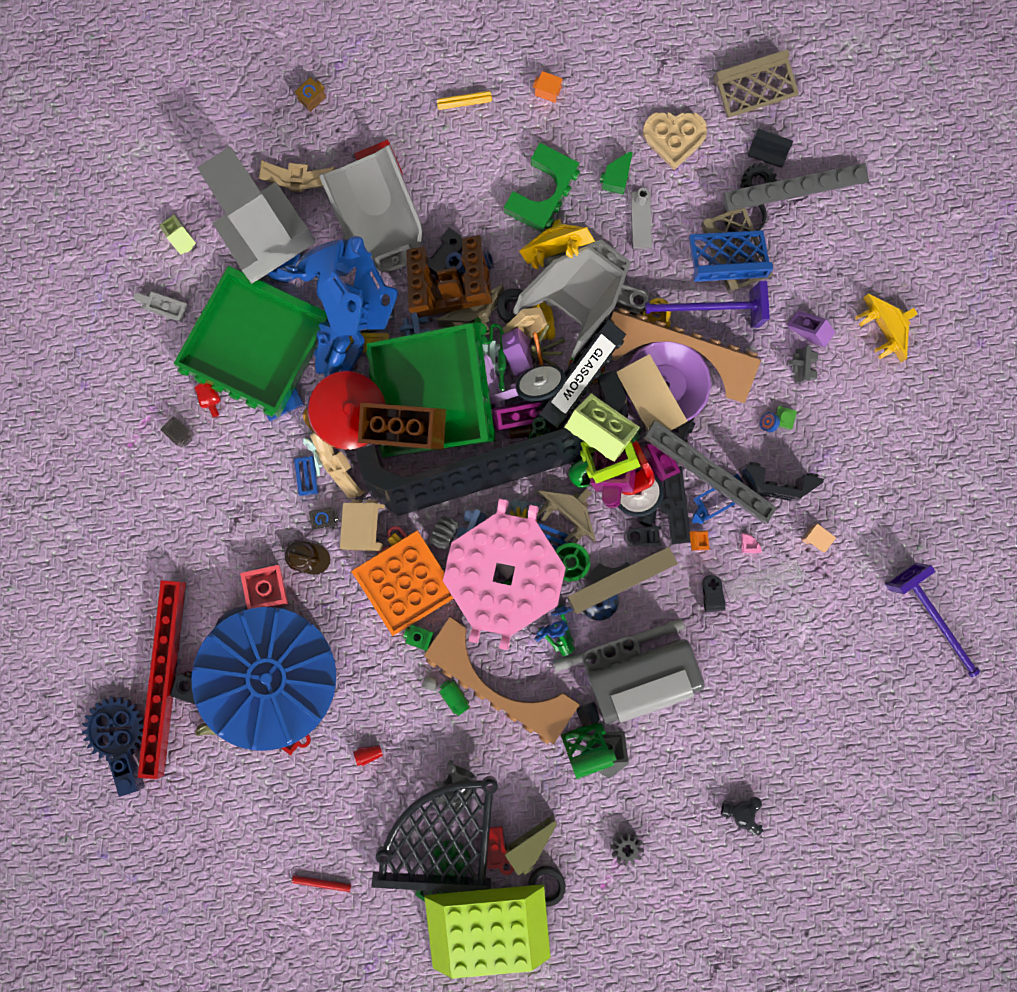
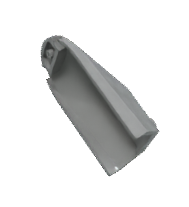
[319,145,422,271]

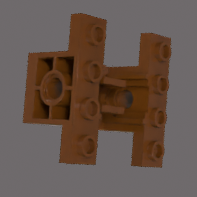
[406,235,492,318]

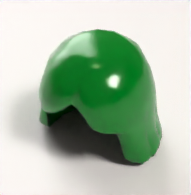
[568,456,593,488]

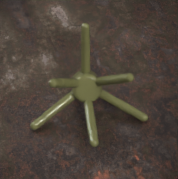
[531,324,565,368]

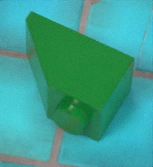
[599,152,633,195]

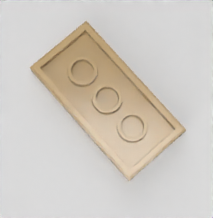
[617,354,687,431]

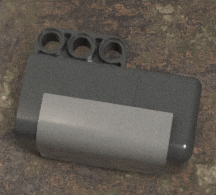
[582,636,705,724]

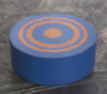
[760,412,780,433]

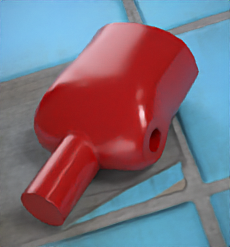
[194,383,221,418]

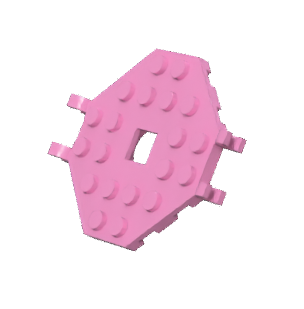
[443,499,566,650]

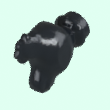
[721,797,763,836]

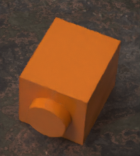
[533,71,563,103]

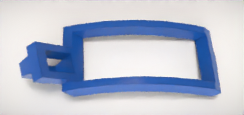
[691,474,744,524]

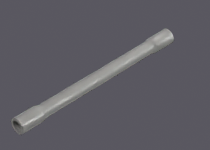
[553,618,685,672]

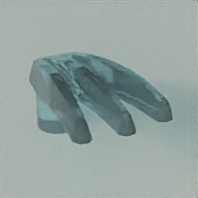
[511,500,544,521]

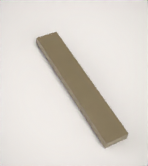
[567,547,678,615]

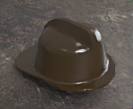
[285,541,330,575]

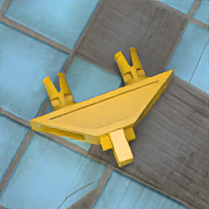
[519,219,595,269]
[855,293,918,363]

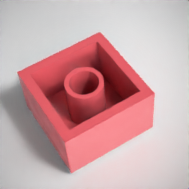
[240,565,289,609]

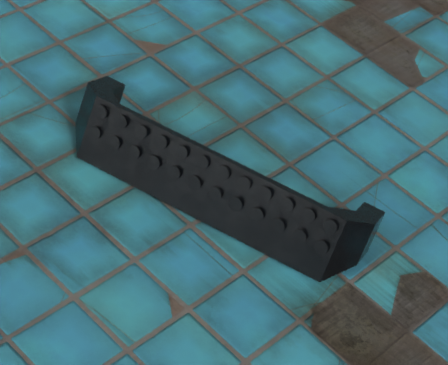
[356,370,628,516]

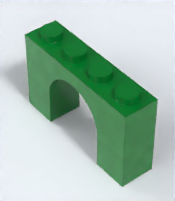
[504,143,581,233]

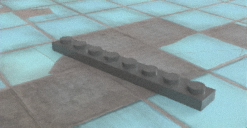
[722,163,869,212]
[643,421,777,524]

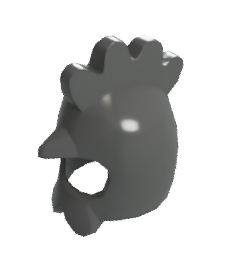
[435,760,476,812]

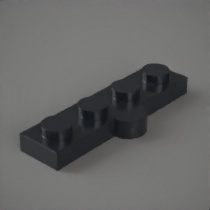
[659,466,691,545]

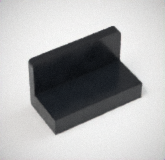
[748,129,793,168]

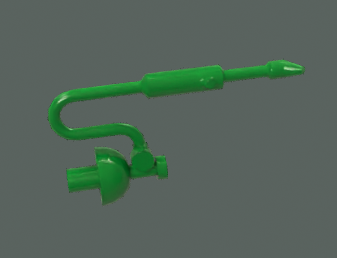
[474,318,506,391]

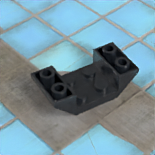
[739,462,824,501]

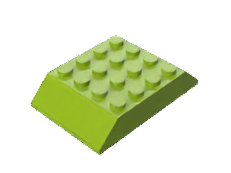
[425,884,551,979]

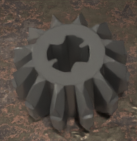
[430,515,459,549]
[610,831,644,867]

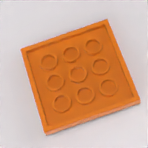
[351,530,454,636]

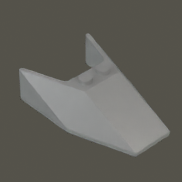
[513,239,631,359]

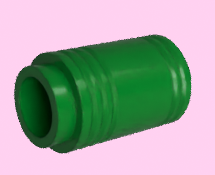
[439,680,470,716]

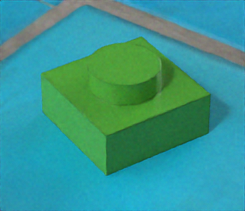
[775,406,797,430]

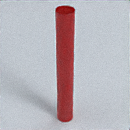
[292,875,351,892]

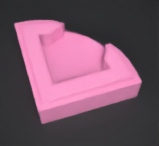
[741,533,762,553]

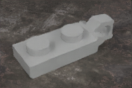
[133,292,188,323]

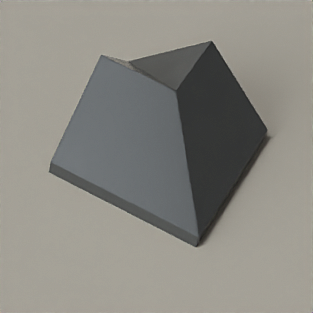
[586,731,629,778]

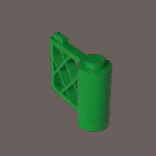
[561,722,616,779]

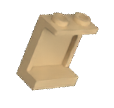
[340,499,385,551]

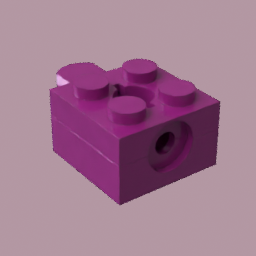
[590,449,636,508]

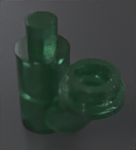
[528,417,551,439]

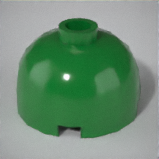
[555,543,590,582]

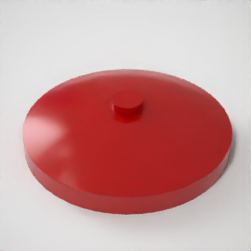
[307,371,386,450]

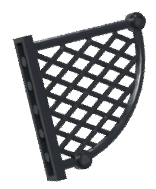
[371,776,498,892]

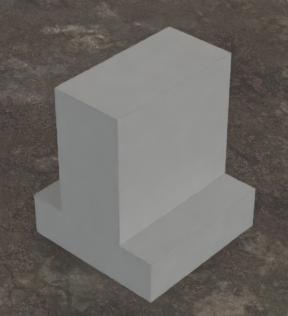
[197,146,316,284]

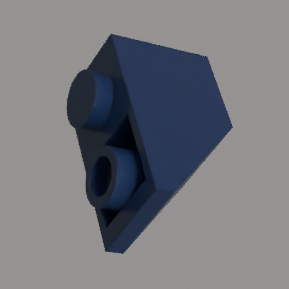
[108,753,145,797]

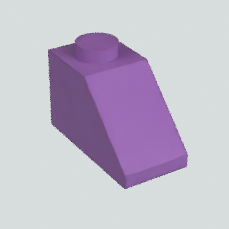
[787,310,835,347]
[502,328,533,377]

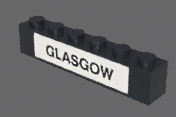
[534,320,627,428]

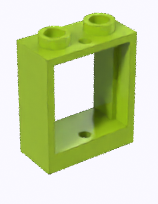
[580,441,641,484]

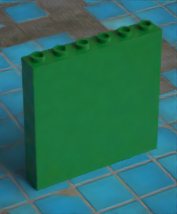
[173,266,329,417]
[366,323,495,458]

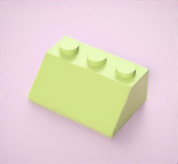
[565,394,640,461]

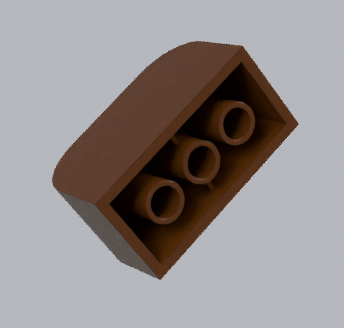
[358,403,446,449]

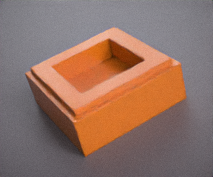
[690,530,710,551]

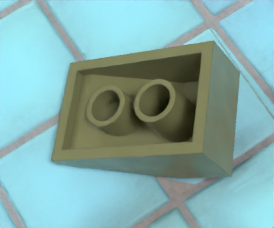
[505,814,557,875]

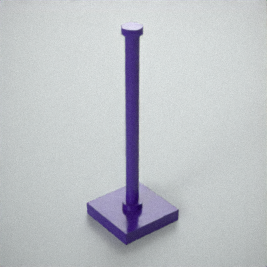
[645,281,770,328]
[885,563,981,677]

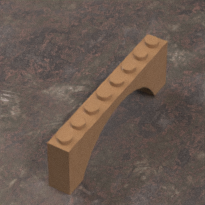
[610,308,761,403]
[424,617,580,744]

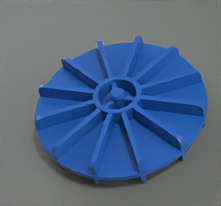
[192,607,336,751]

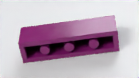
[491,400,570,430]

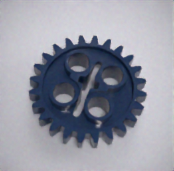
[82,697,145,761]

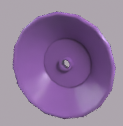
[625,342,711,421]

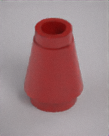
[353,745,383,767]

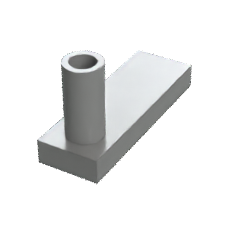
[631,188,652,249]

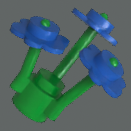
[534,605,575,656]

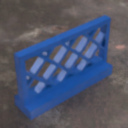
[688,231,773,282]

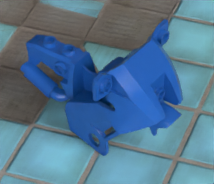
[277,236,398,378]

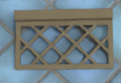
[713,49,799,119]
[701,208,773,294]

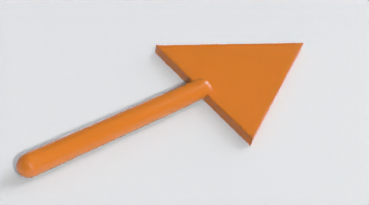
[533,332,544,365]

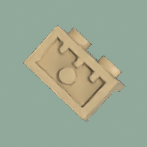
[503,307,547,340]

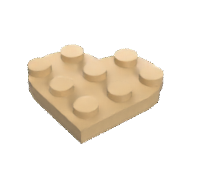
[642,112,707,171]

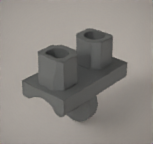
[787,346,818,383]

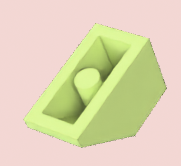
[159,215,196,254]

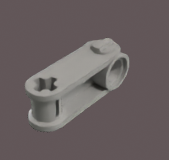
[615,285,649,315]

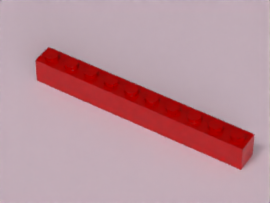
[138,580,186,780]

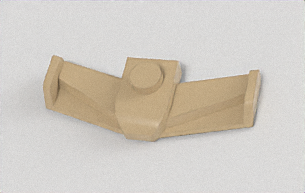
[259,160,336,192]
[310,432,365,499]

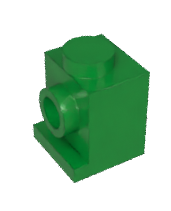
[403,625,434,651]

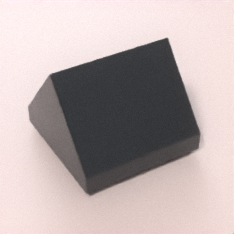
[576,701,600,727]

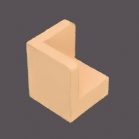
[802,524,836,553]

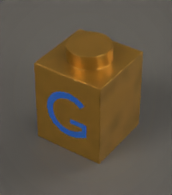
[294,77,326,112]

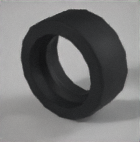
[529,866,566,907]

